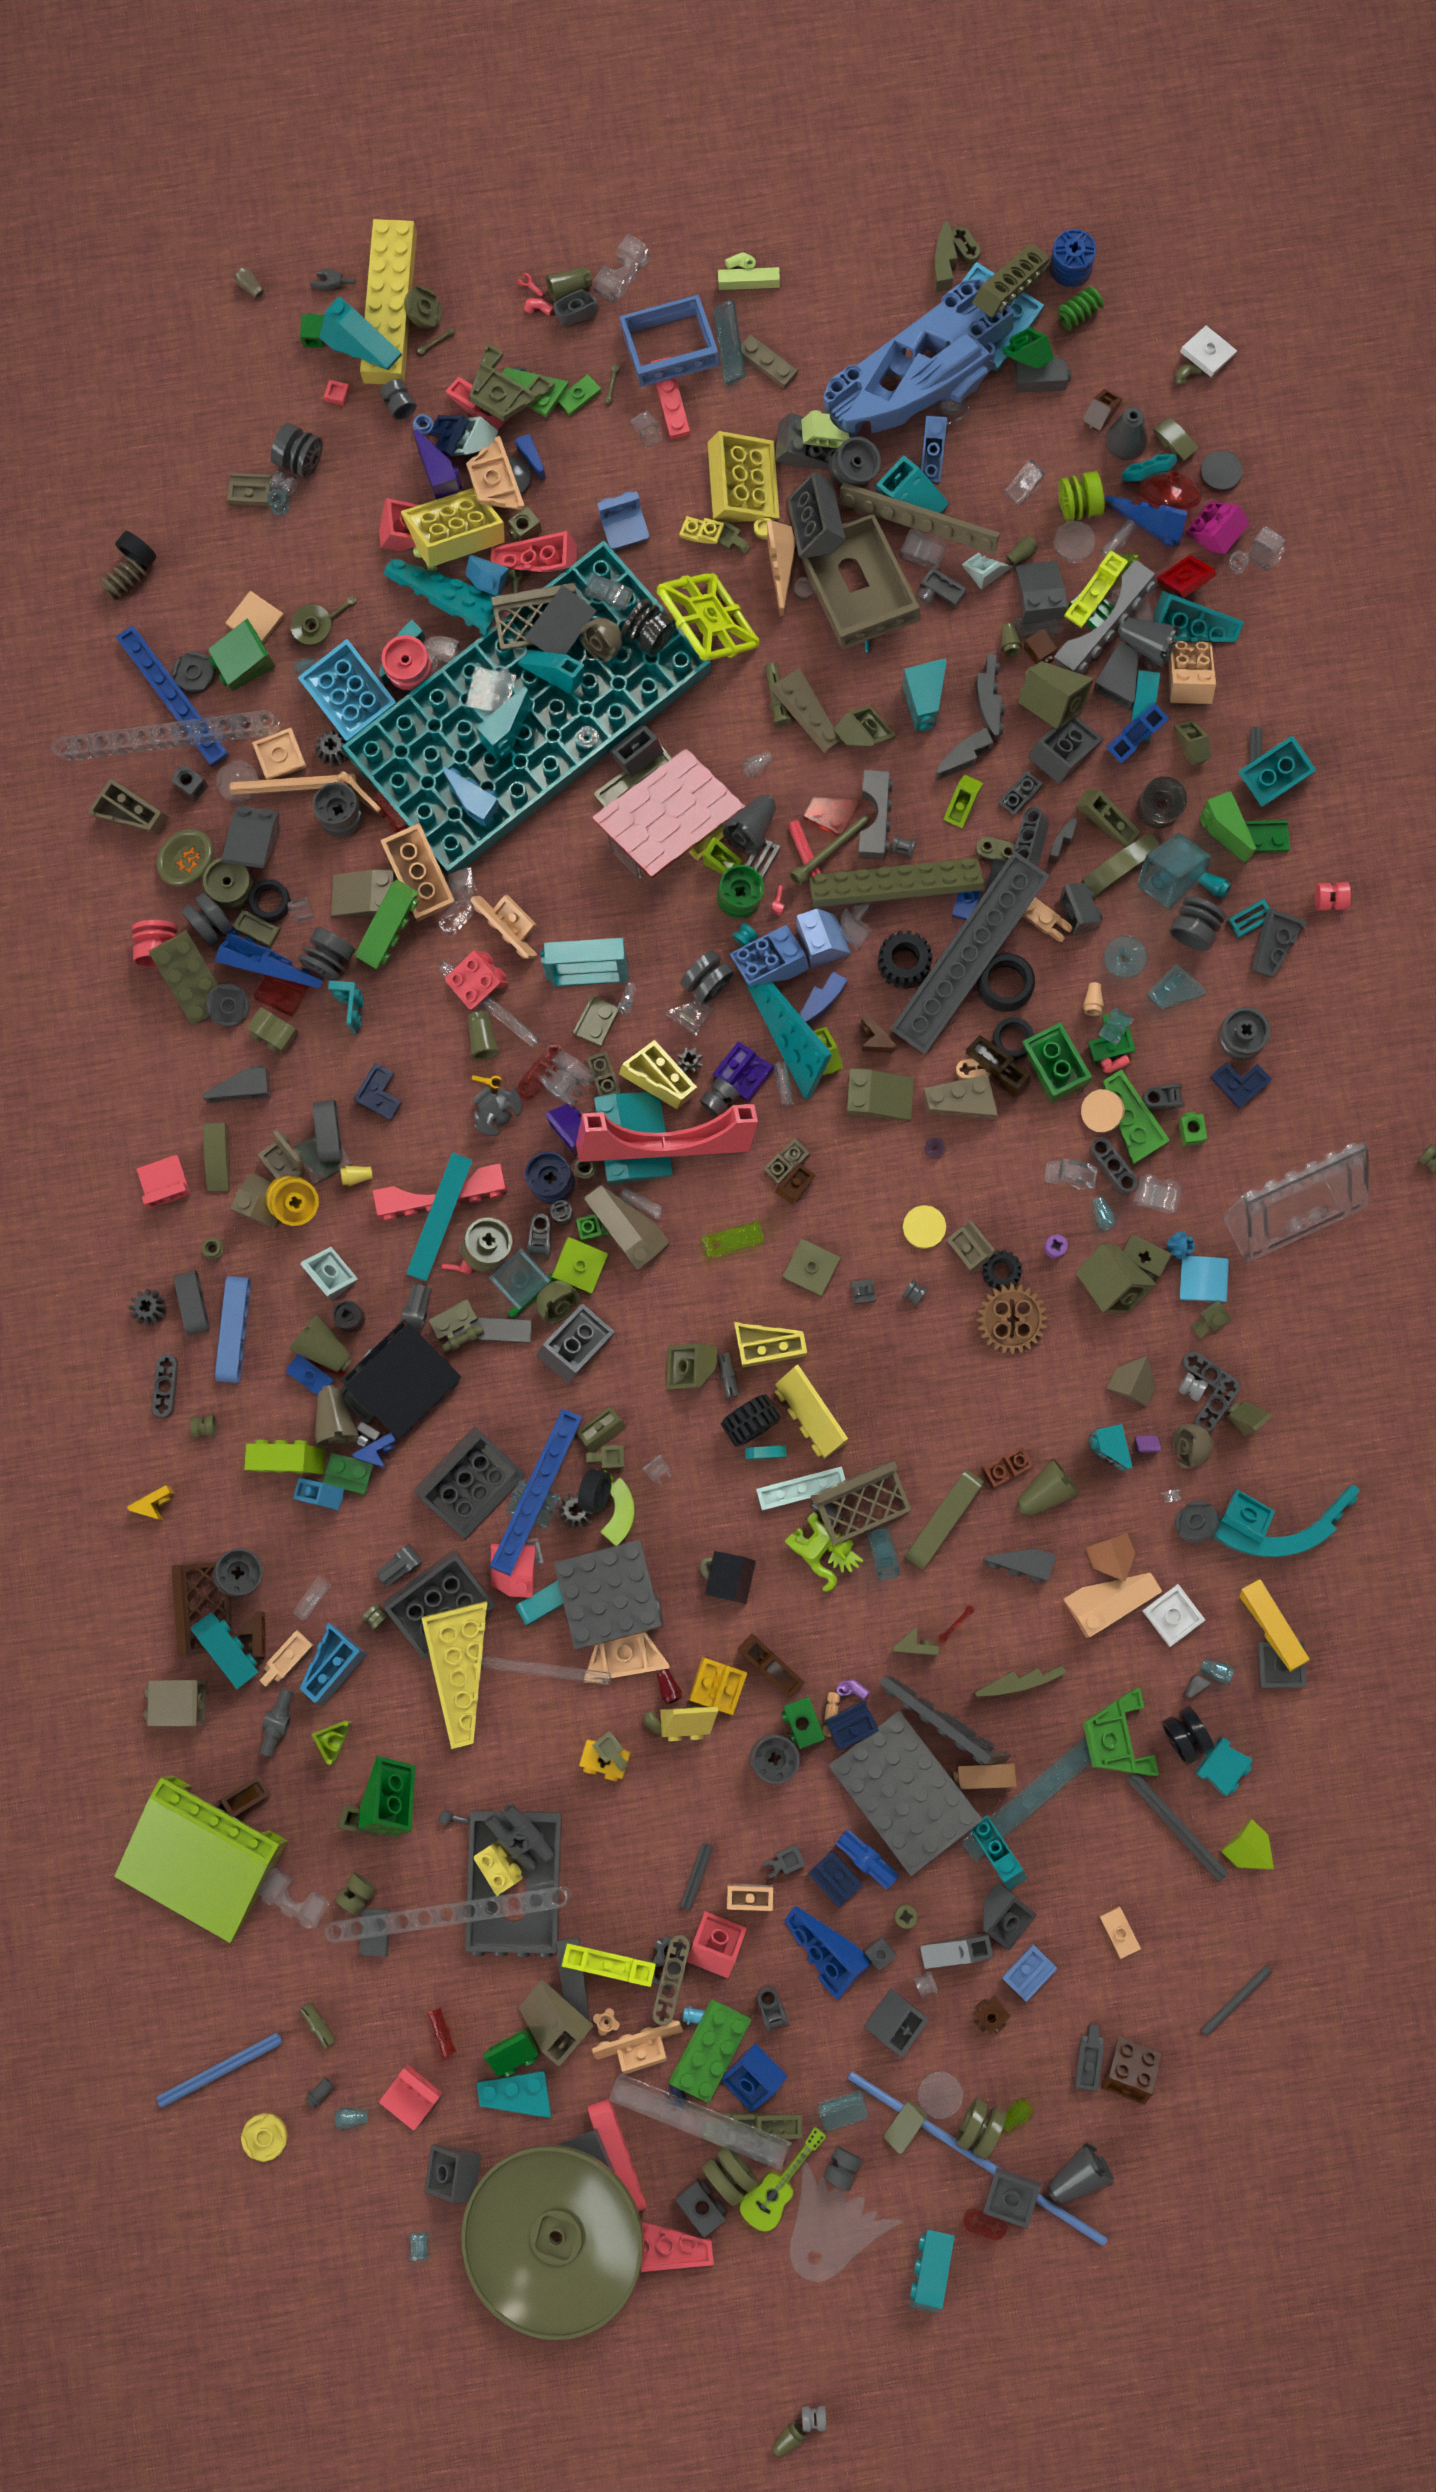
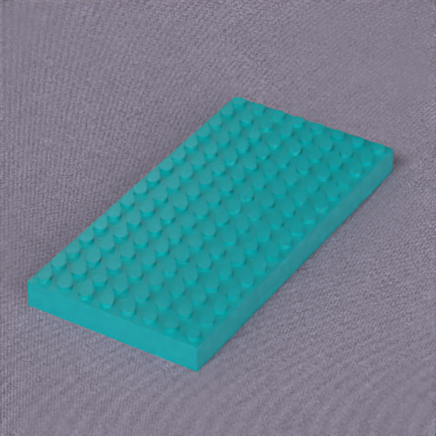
[342,540,711,879]

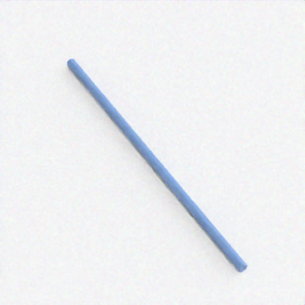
[847,2071,1108,2246]

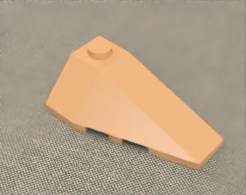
[767,521,796,617]

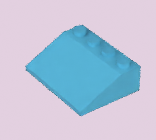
[298,639,396,742]

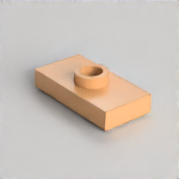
[1099,1906,1141,1959]

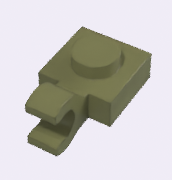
[718,520,751,554]
[1191,1300,1232,1338]
[586,1445,624,1469]
[592,1731,629,1771]

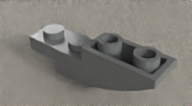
[976,654,1005,742]

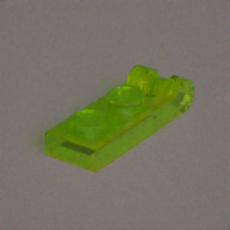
[700,1221,764,1259]

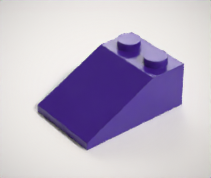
[413,430,463,500]

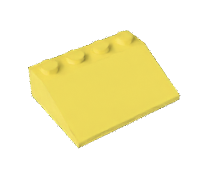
[708,431,780,523]
[401,488,505,567]
[774,1365,848,1459]

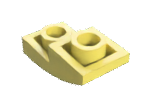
[679,516,724,544]

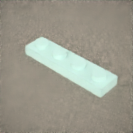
[756,1466,845,1511]

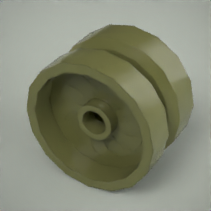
[203,858,255,910]
[461,1217,513,1272]
[955,2097,1007,2160]
[702,2144,759,2207]

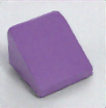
[1135,1436,1161,1453]

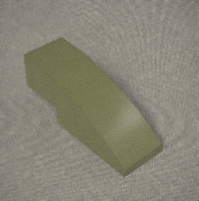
[934,221,957,292]
[203,1123,230,1192]

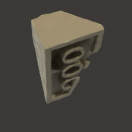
[584,1185,669,1269]

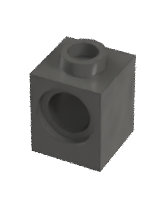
[171,764,208,801]
[864,1935,897,1971]

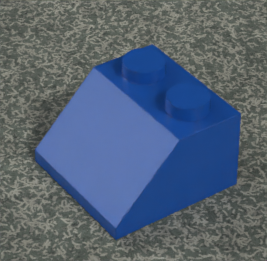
[721,2043,788,2112]

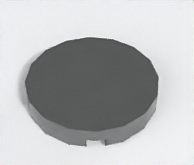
[1200,450,1243,492]
[172,652,215,694]
[206,983,249,1027]
[1175,1500,1220,1544]

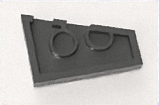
[1251,909,1307,977]

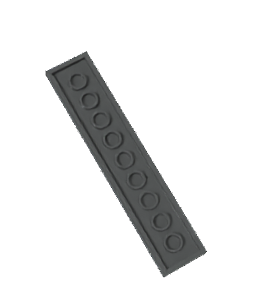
[890,851,1050,1054]

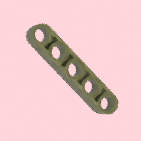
[905,1469,984,1570]

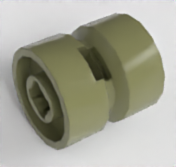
[335,1872,377,1916]

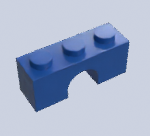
[1105,702,1169,763]

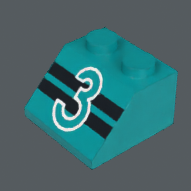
[1088,1424,1133,1472]

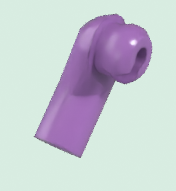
[836,1679,870,1701]

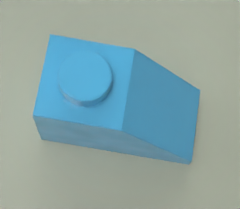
[465,554,509,596]
[293,1478,344,1510]

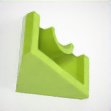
[311,1721,352,1765]
[1220,1819,1274,1869]

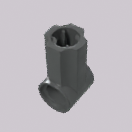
[400,1284,432,1330]
[376,1544,423,1587]

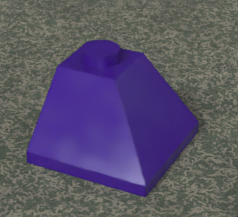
[545,1103,582,1156]

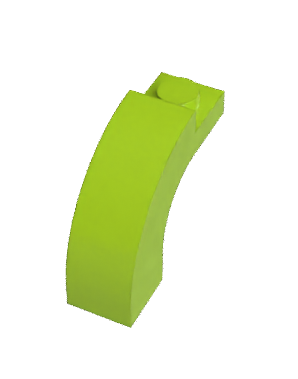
[597,1469,635,1546]

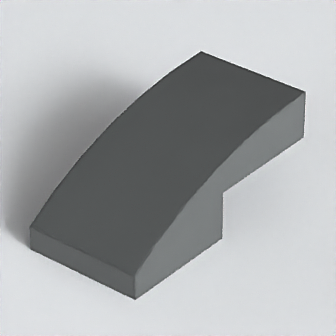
[1048,818,1077,863]

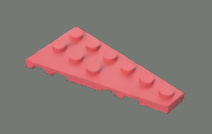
[641,2222,714,2272]

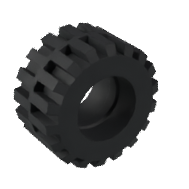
[878,930,933,989]
[720,1394,781,1447]

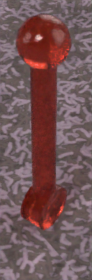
[308,1360,347,1377]
[939,1605,974,1642]

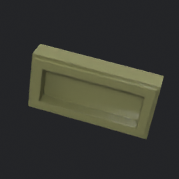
[233,909,281,948]

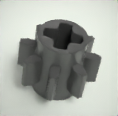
[677,1047,703,1074]

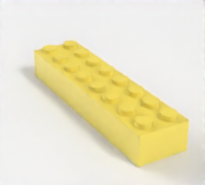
[360,219,417,384]

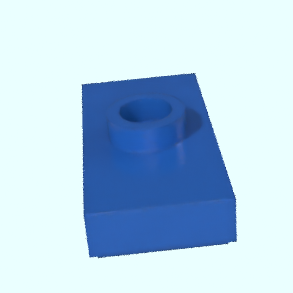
[952,880,984,920]
[285,1354,333,1396]

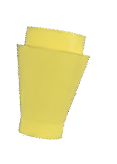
[340,1166,373,1187]

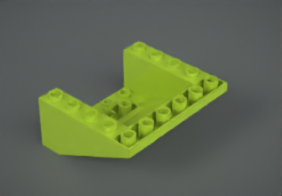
[114,1775,289,1943]

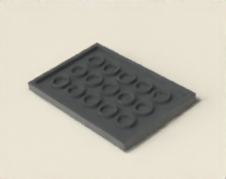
[828,1711,983,1877]

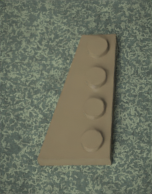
[770,668,841,753]

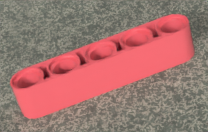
[588,2098,646,2212]

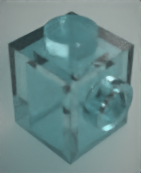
[1098,1008,1133,1045]

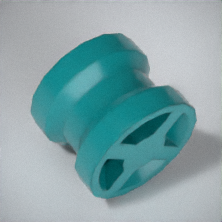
[732,923,759,947]

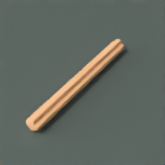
[230,774,357,795]

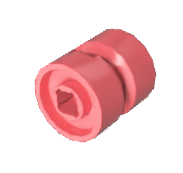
[1315,882,1351,911]

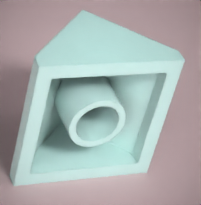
[300,1247,358,1301]

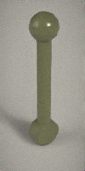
[417,328,455,356]
[604,364,619,405]
[330,596,356,619]

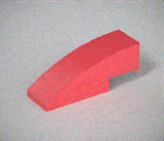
[445,377,506,430]

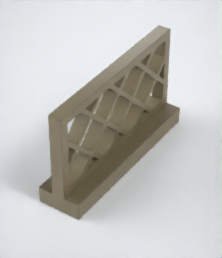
[491,583,583,650]
[810,1461,912,1545]

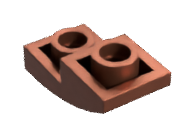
[981,1447,1033,1489]

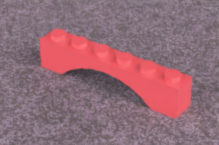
[373,1163,507,1221]

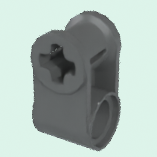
[1141,1084,1185,1111]
[527,1214,552,1256]
[758,1984,789,2033]

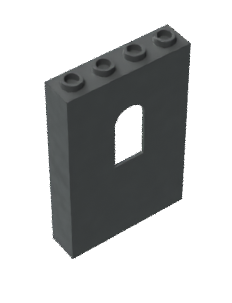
[465,1810,562,1957]

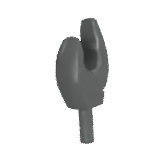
[310,269,356,291]

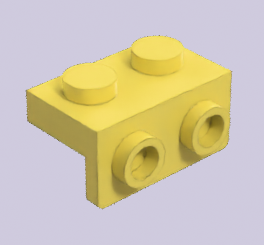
[473,1842,523,1895]

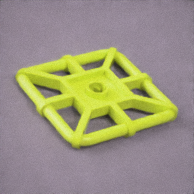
[657,573,759,661]

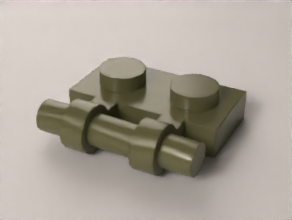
[429,1299,484,1352]

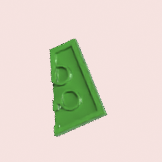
[502,368,569,418]

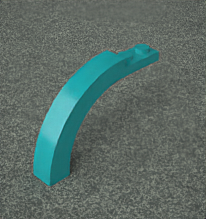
[1213,1484,1360,1558]

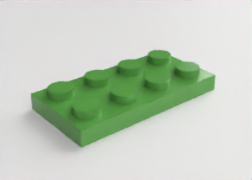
[669,1999,752,2103]

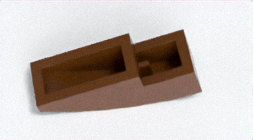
[737,1633,805,1699]
[212,1775,271,1818]

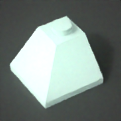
[446,416,498,457]

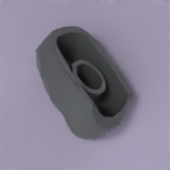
[553,289,599,326]

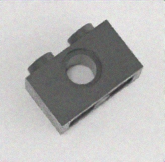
[675,2178,727,2238]

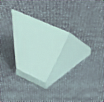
[962,552,1014,590]

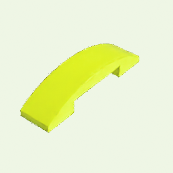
[1064,550,1128,628]
[562,1943,656,1987]

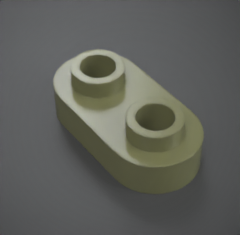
[976,837,1015,862]

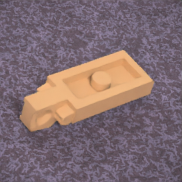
[259,1630,314,1687]

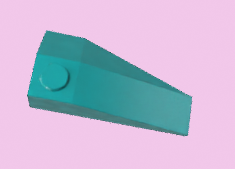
[1153,591,1244,642]

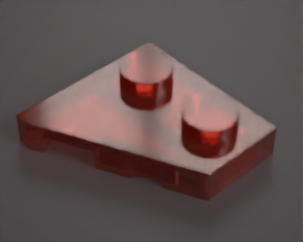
[803,798,860,837]

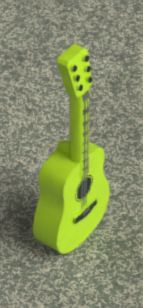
[740,2127,826,2231]

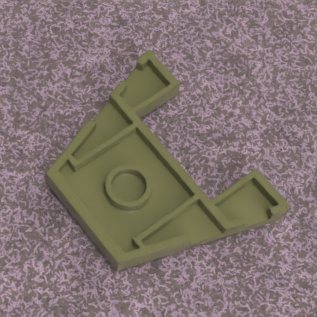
[469,343,555,421]

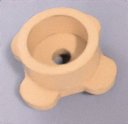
[593,2008,620,2036]

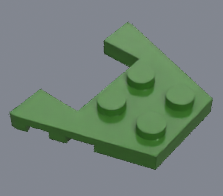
[1083,1688,1159,1776]

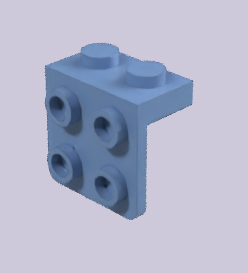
[597,491,649,550]

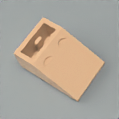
[1169,641,1216,704]

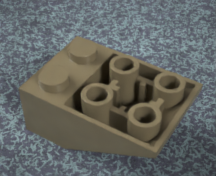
[518,1980,594,2067]

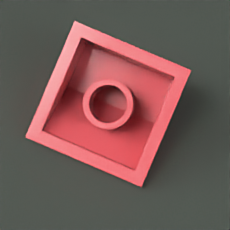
[687,1911,747,1978]

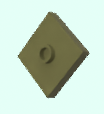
[782,1239,841,1297]

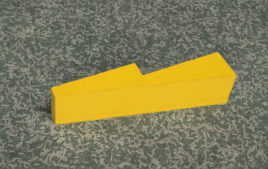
[1239,1579,1310,1672]

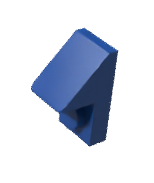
[353,1433,398,1468]

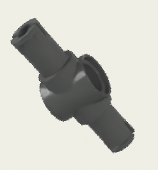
[259,1689,294,1757]

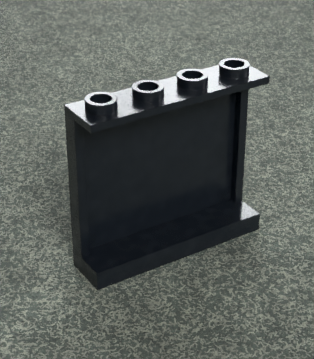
[341,1319,462,1439]

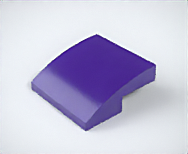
[712,1041,775,1102]

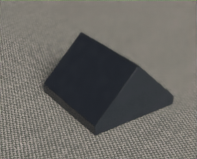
[704,1551,756,1604]

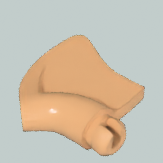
[337,771,381,812]

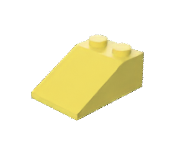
[660,1707,718,1741]

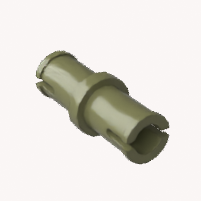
[299,2002,336,2049]

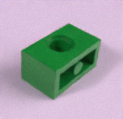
[781,1696,825,1749]

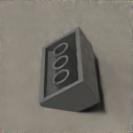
[787,471,846,558]

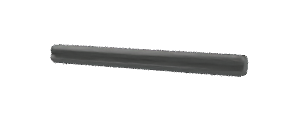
[1127,1773,1227,1881]

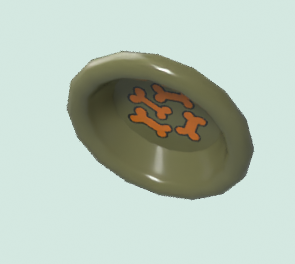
[157,829,213,887]

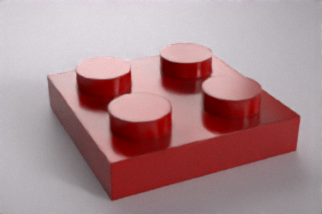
[1157,555,1216,598]

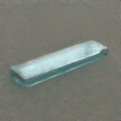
[714,300,746,385]

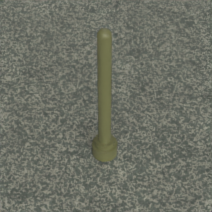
[789,815,869,886]

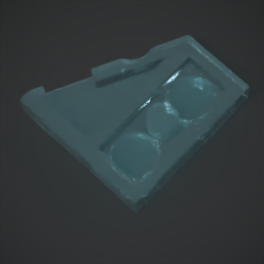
[1146,963,1207,1010]

